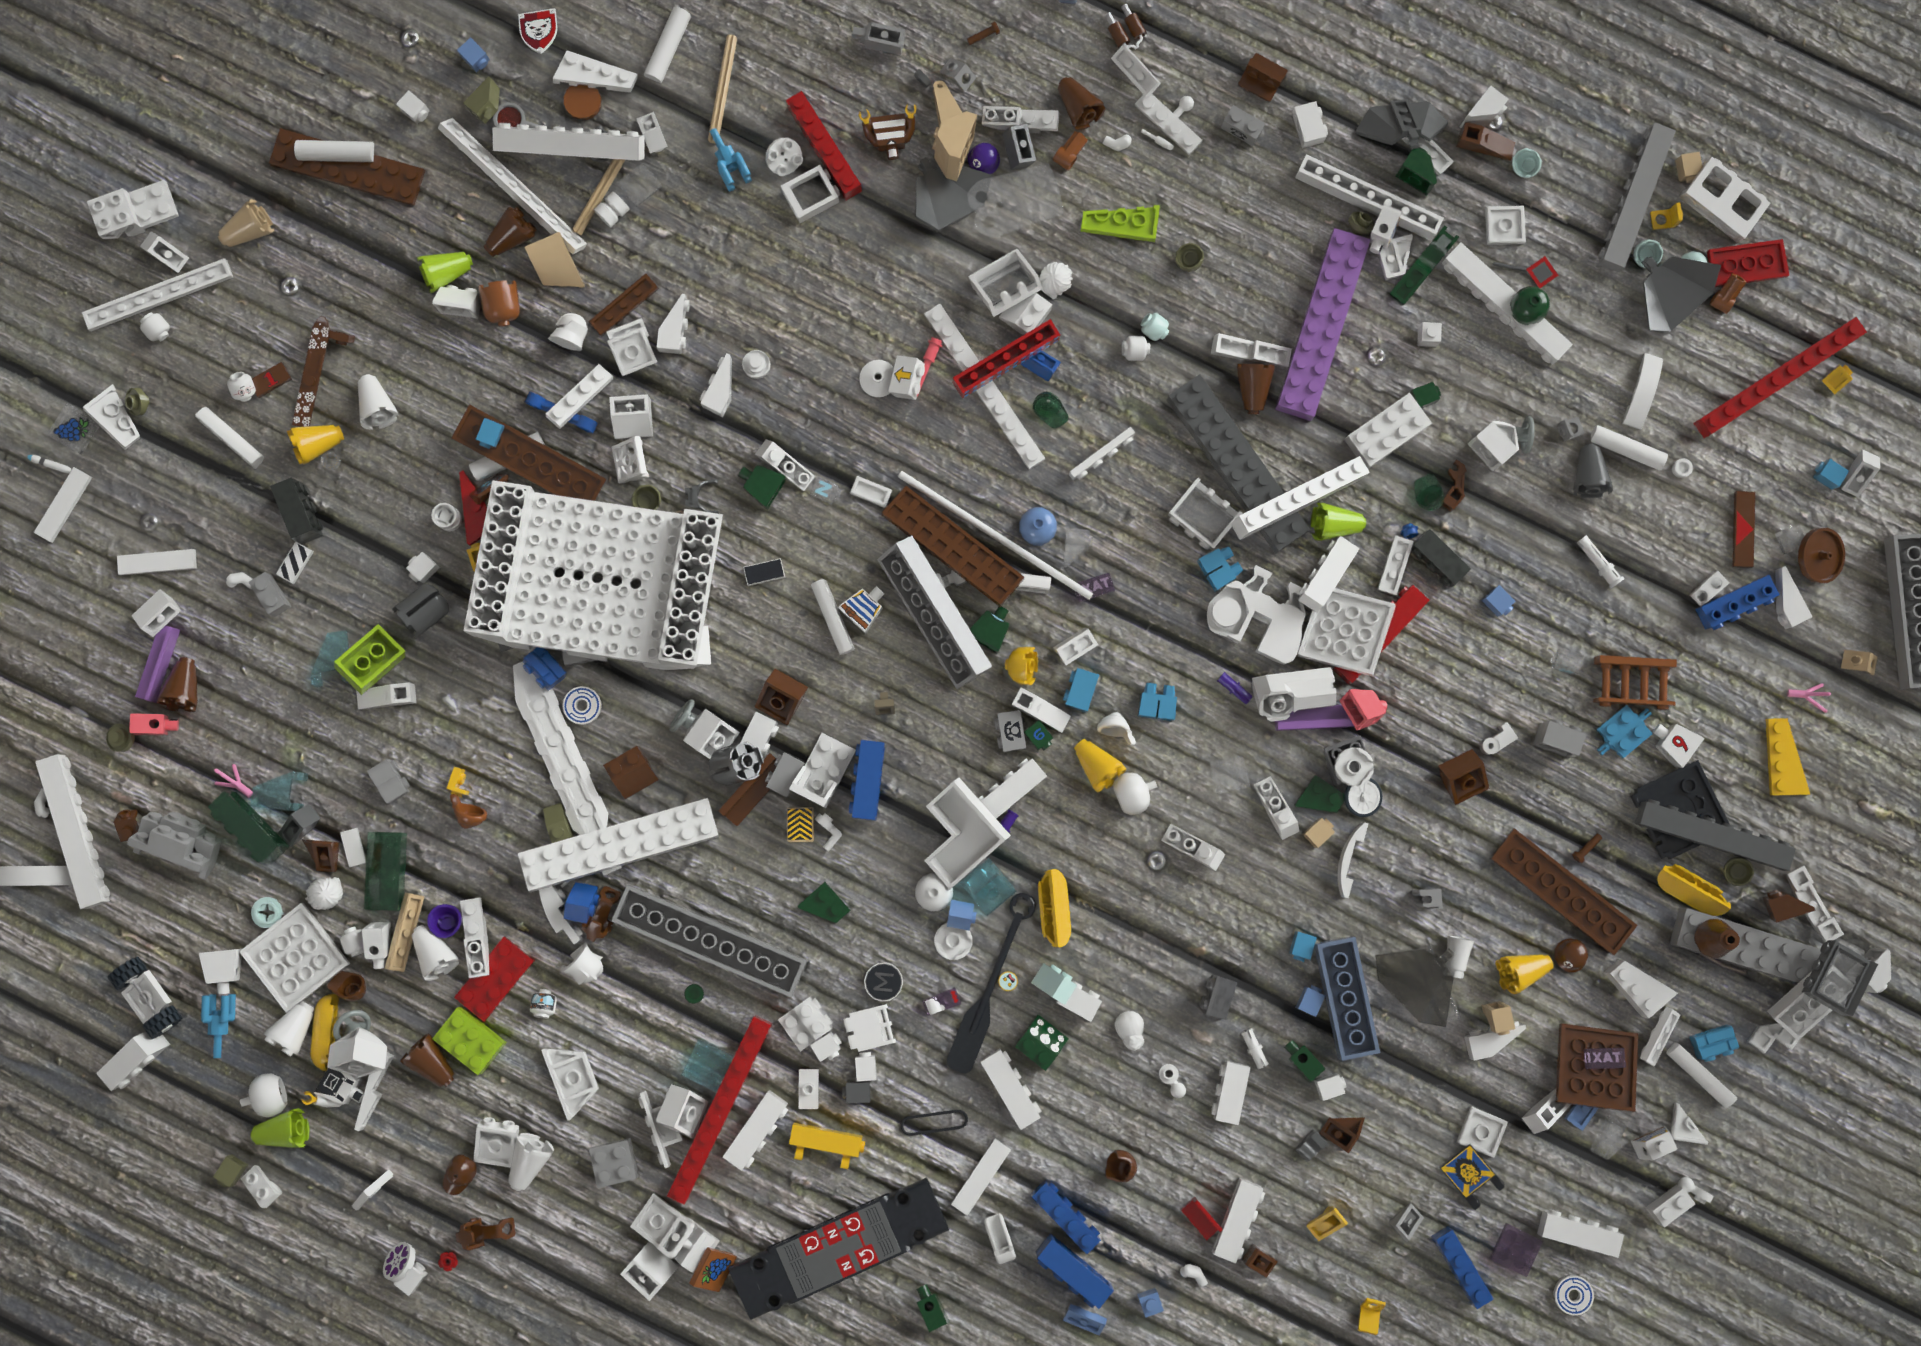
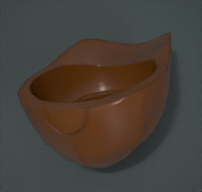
[327,971,366,1002]
[443,1154,477,1195]

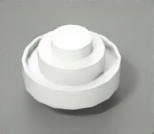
[742,350,771,379]

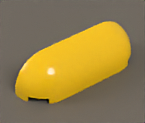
[1657,864,1731,916]
[1038,869,1071,947]
[310,993,339,1071]

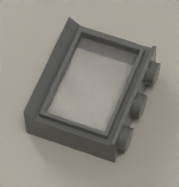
[1802,940,1878,1016]

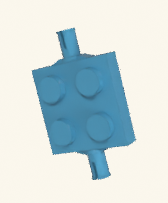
[1596,705,1653,759]

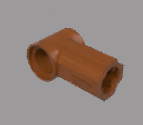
[1052,131,1088,171]
[1710,273,1746,314]

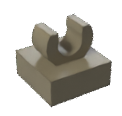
[875,692,895,715]

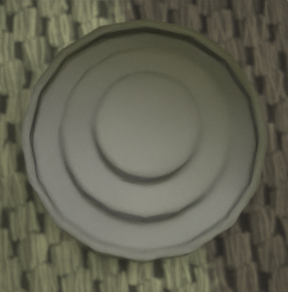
[1348,211,1375,236]
[125,387,149,416]
[106,724,135,752]

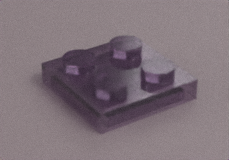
[1490,1223,1543,1277]

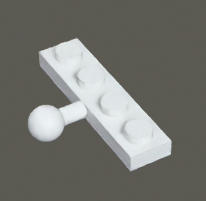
[1135,94,1202,156]

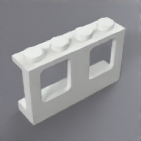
[1679,157,1771,242]

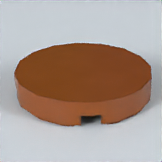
[564,84,602,120]

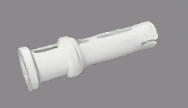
[1577,535,1625,589]

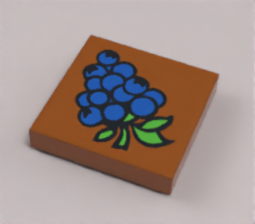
[689,1247,737,1292]

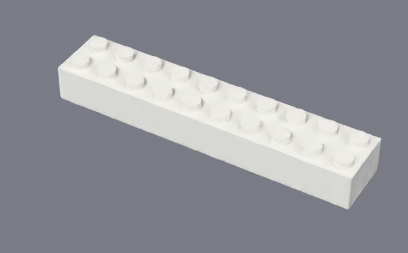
[518,798,719,892]

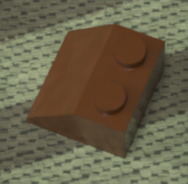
[754,669,808,726]
[603,746,659,799]
[1438,749,1490,805]
[1763,889,1815,923]

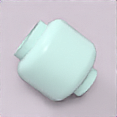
[1140,313,1169,341]

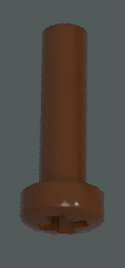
[967,22,1000,45]
[1572,833,1603,863]

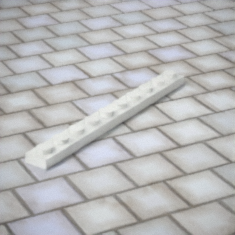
[438,118,587,254]
[924,304,1045,470]

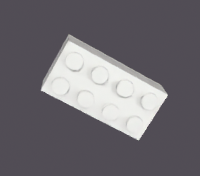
[1344,393,1432,469]

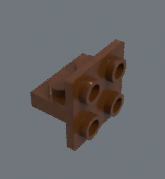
[1238,53,1288,102]

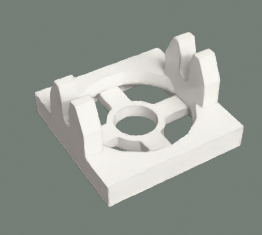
[612,436,649,484]

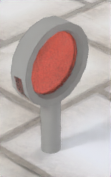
[493,102,538,128]

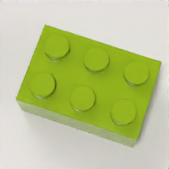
[334,624,406,695]
[432,1006,507,1075]

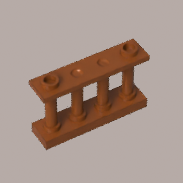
[1593,655,1677,710]

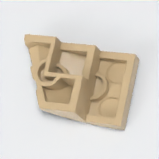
[525,232,585,288]

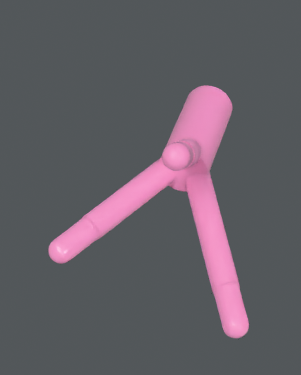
[1787,683,1831,713]
[214,764,253,798]

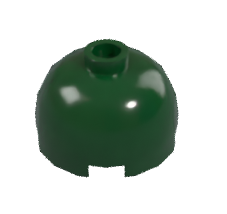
[1510,286,1550,325]

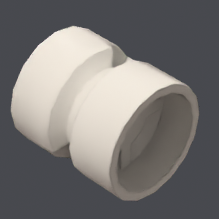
[594,191,630,228]
[431,503,462,532]

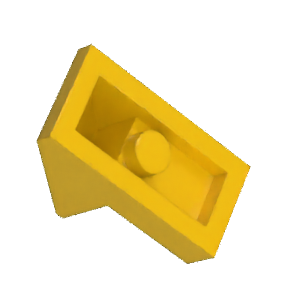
[1306,1206,1348,1242]

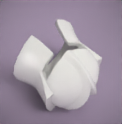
[548,313,588,351]
[561,943,603,985]

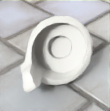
[1097,712,1136,745]

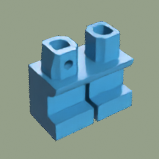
[1197,547,1243,592]
[1137,683,1177,721]

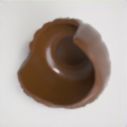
[1105,1150,1137,1183]

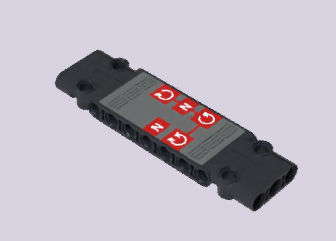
[729,1177,949,1320]

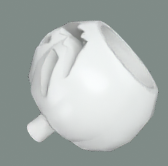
[1113,772,1157,815]
[240,1073,287,1118]

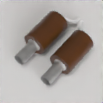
[1105,4,1147,50]

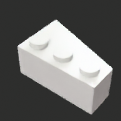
[96,1032,171,1091]

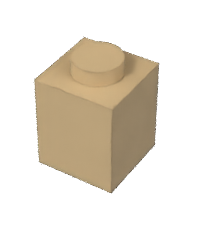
[1675,152,1703,183]
[1302,818,1335,848]

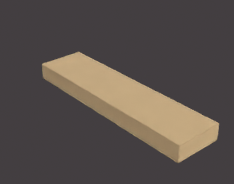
[385,892,425,972]

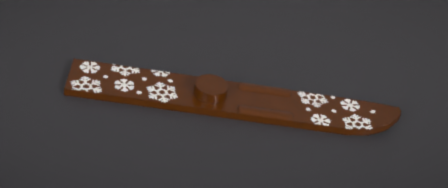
[292,316,330,427]

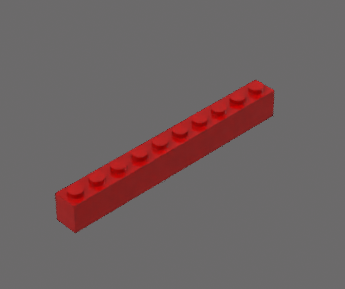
[1694,317,1867,438]
[667,1015,773,1205]

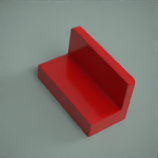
[1180,1197,1223,1240]

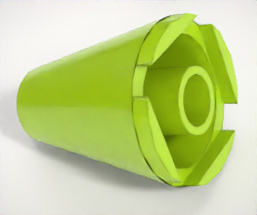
[417,252,473,293]
[1310,502,1366,541]
[250,1108,310,1148]

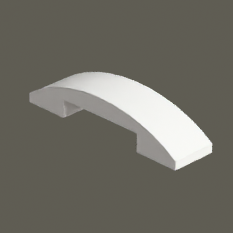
[1622,353,1663,430]
[1338,823,1368,898]
[0,866,73,886]
[1786,866,1844,942]

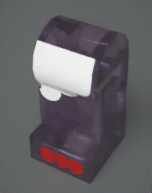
[922,987,961,1016]

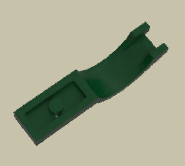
[1389,225,1459,305]

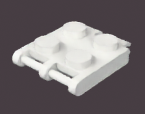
[843,1004,896,1052]

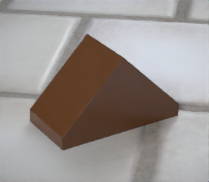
[1241,1243,1278,1278]

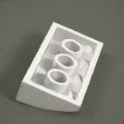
[1767,964,1854,1040]

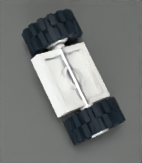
[107,957,183,1039]

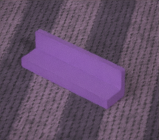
[135,626,180,703]
[1275,704,1354,731]

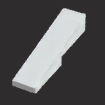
[1211,333,1292,368]
[354,1052,394,1131]

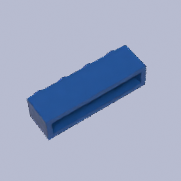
[1431,1226,1494,1309]

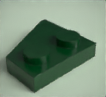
[1294,775,1344,813]
[797,882,851,923]

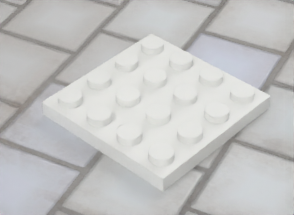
[1298,588,1396,677]
[239,903,350,1013]

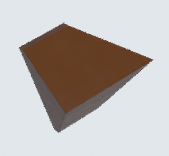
[301,839,340,872]
[1319,1117,1365,1153]

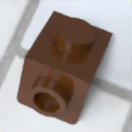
[113,809,139,842]

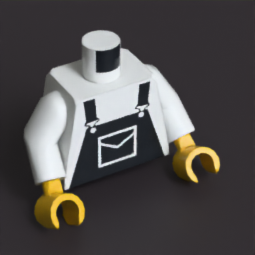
[301,1054,364,1108]

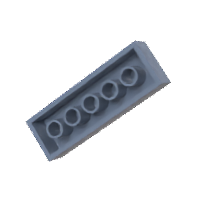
[1314,936,1380,1061]

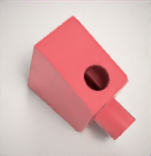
[1339,689,1387,730]
[130,714,179,735]

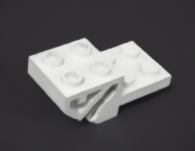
[87,180,179,239]
[630,1194,720,1273]

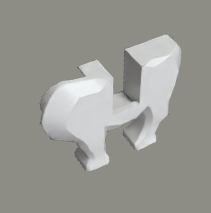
[1207,565,1306,665]

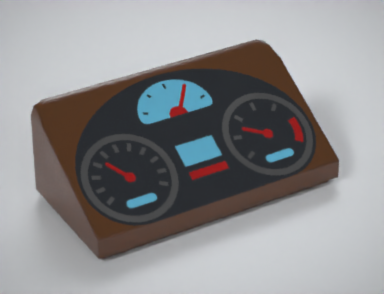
[469,473,509,505]

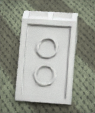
[789,733,856,808]

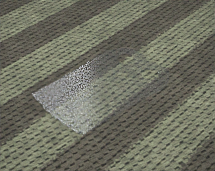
[967,163,1064,237]

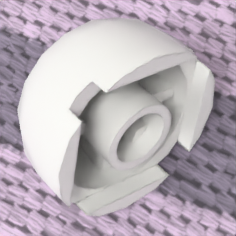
[915,873,953,911]

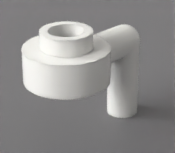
[814,813,842,852]

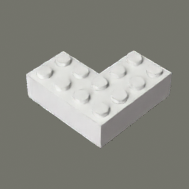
[924,778,1011,889]

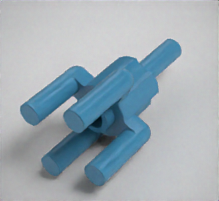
[709,128,752,192]
[201,994,236,1058]

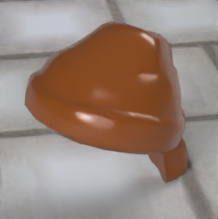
[450,794,487,829]

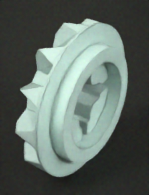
[251,897,283,928]

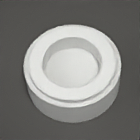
[1672,458,1693,478]

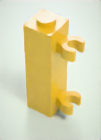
[789,1123,866,1169]

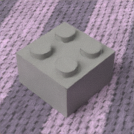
[1532,719,1586,758]
[589,1137,639,1188]

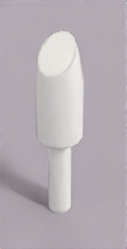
[1141,129,1174,150]

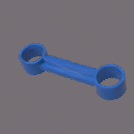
[524,392,598,434]

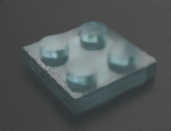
[681,1039,733,1092]

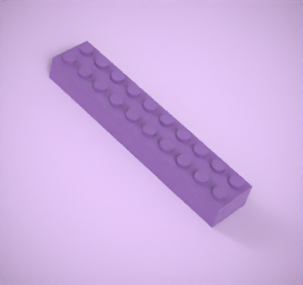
[1275,228,1371,421]

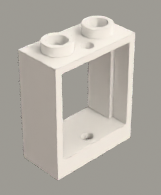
[781,165,840,223]

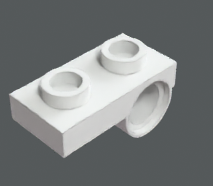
[241,1165,282,1208]

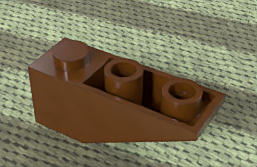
[1456,122,1516,161]

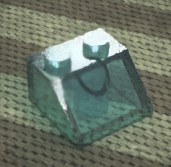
[959,858,1017,916]

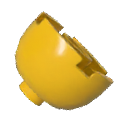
[1005,647,1038,685]

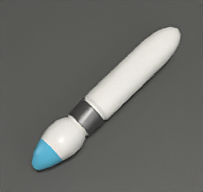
[27,455,72,473]

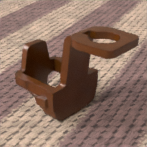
[581,886,621,942]
[455,1217,516,1250]

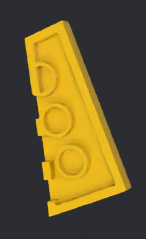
[1766,718,1811,796]

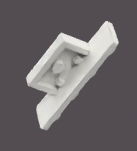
[638,1091,683,1168]

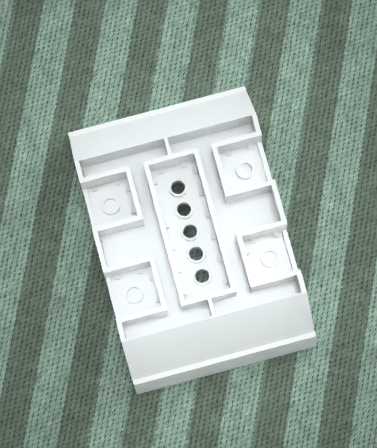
[463,480,723,670]

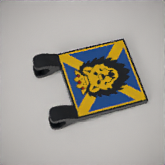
[1440,1144,1505,1210]

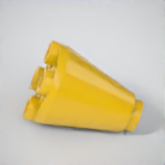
[287,425,344,465]
[1074,739,1127,793]
[1495,954,1553,994]

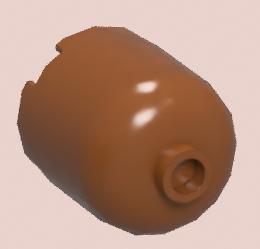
[478,280,520,327]

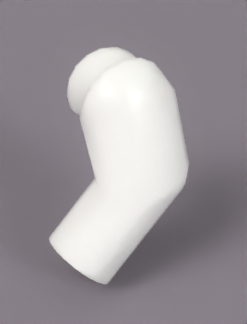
[1103,134,1132,151]
[226,572,252,589]
[34,788,50,818]
[1180,1264,1208,1287]

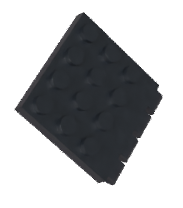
[1630,760,1730,859]

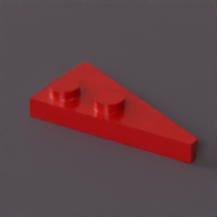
[459,470,487,546]

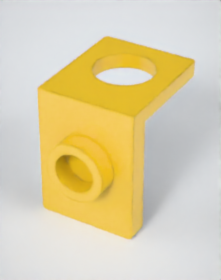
[1650,202,1683,230]
[1358,1298,1386,1335]

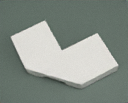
[1747,1023,1800,1054]

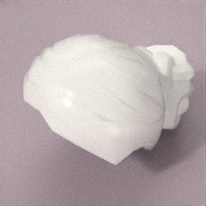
[1115,1011,1144,1051]

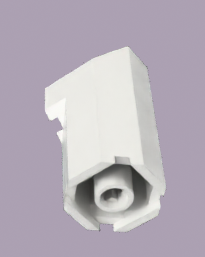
[1252,667,1336,722]

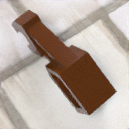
[1440,459,1467,512]

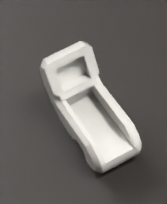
[984,1213,1016,1264]

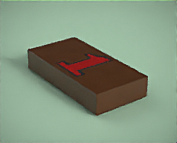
[252,362,292,398]

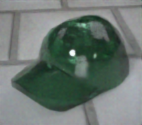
[1033,391,1069,428]
[1414,474,1444,511]

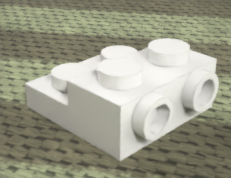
[778,997,833,1052]
[473,1117,519,1168]

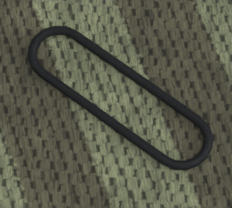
[901,1110,968,1136]

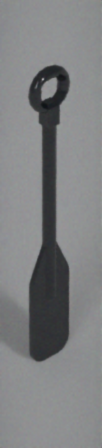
[947,893,1036,1074]

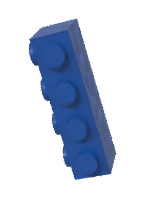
[1695,574,1780,631]
[1031,1180,1101,1254]

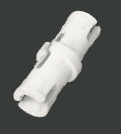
[1241,1028,1269,1069]

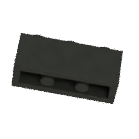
[1411,529,1471,587]

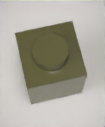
[213,1154,248,1188]

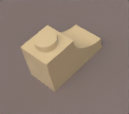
[1481,1001,1515,1035]

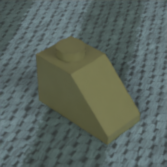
[463,76,500,124]
[543,802,574,843]

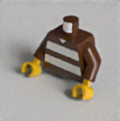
[858,104,917,160]

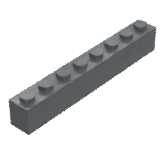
[1635,799,1796,871]

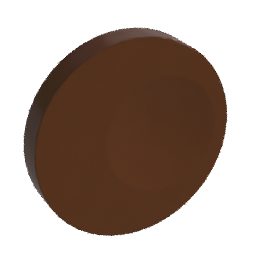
[1798,528,1845,583]

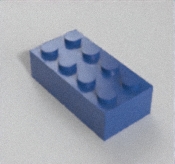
[849,740,885,821]
[1036,1233,1114,1309]

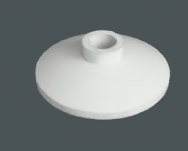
[860,360,894,397]

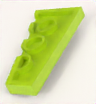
[1080,205,1160,242]

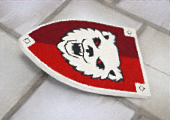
[518,8,557,54]

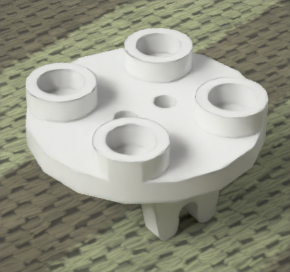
[766,138,803,176]

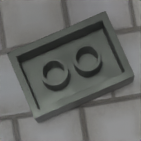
[270,477,323,545]

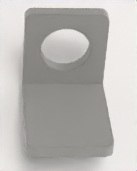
[940,58,976,91]
[1557,417,1584,442]

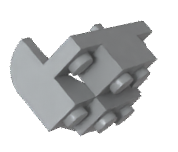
[127,812,222,880]

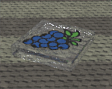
[47,403,99,455]

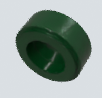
[684,984,704,1004]

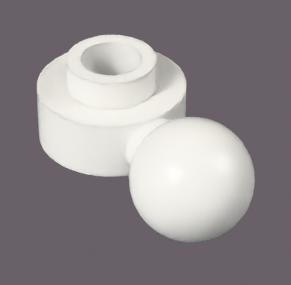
[1159,1064,1186,1098]
[1678,1177,1714,1205]

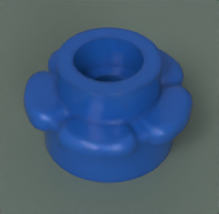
[1400,523,1418,540]

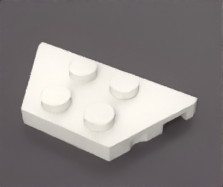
[541,1048,599,1121]

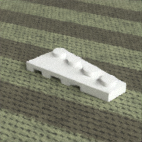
[553,51,637,93]

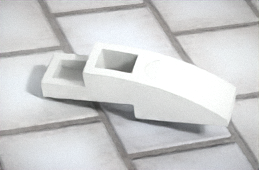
[982,106,1060,133]
[539,885,583,944]
[460,898,489,978]

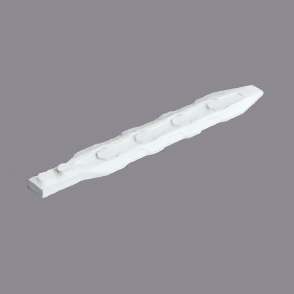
[513,661,622,876]

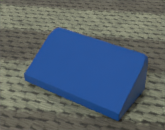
[1020,351,1061,381]

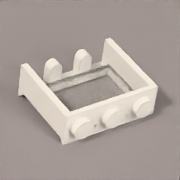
[968,249,1042,317]
[1168,478,1243,550]

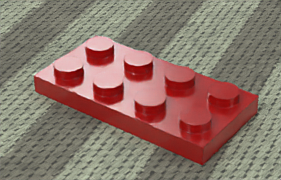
[1707,239,1790,287]
[454,936,535,1022]

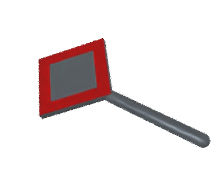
[1492,256,1559,288]

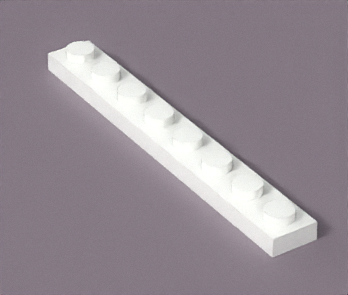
[82,258,233,331]

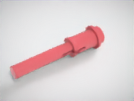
[917,337,942,397]

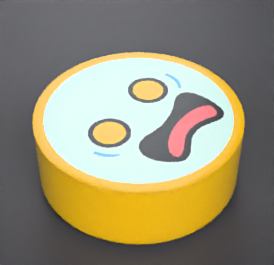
[998,971,1018,991]

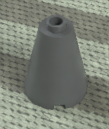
[1573,443,1613,498]

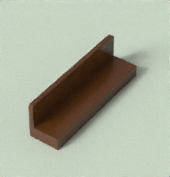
[719,753,777,826]

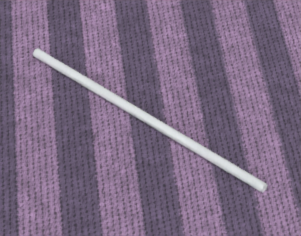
[898,471,1093,600]

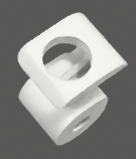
[936,570,967,588]

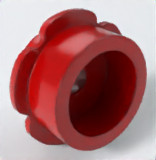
[438,1252,458,1271]

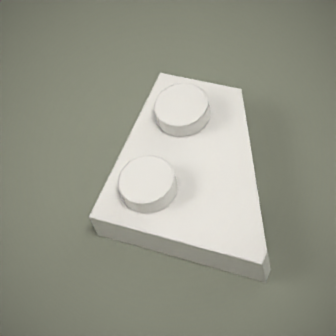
[1378,234,1413,280]

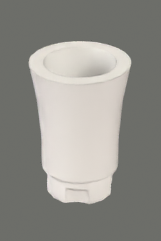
[1444,935,1475,978]

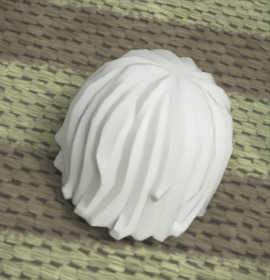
[1039,262,1073,299]
[305,877,343,910]

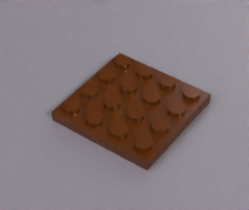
[1556,1023,1638,1112]

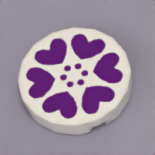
[383,1242,416,1282]

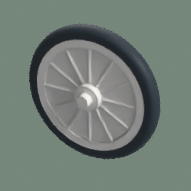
[1344,778,1383,817]

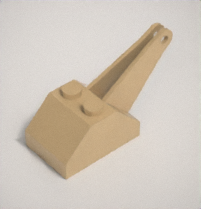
[932,81,977,181]

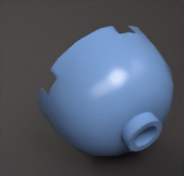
[1019,507,1057,546]

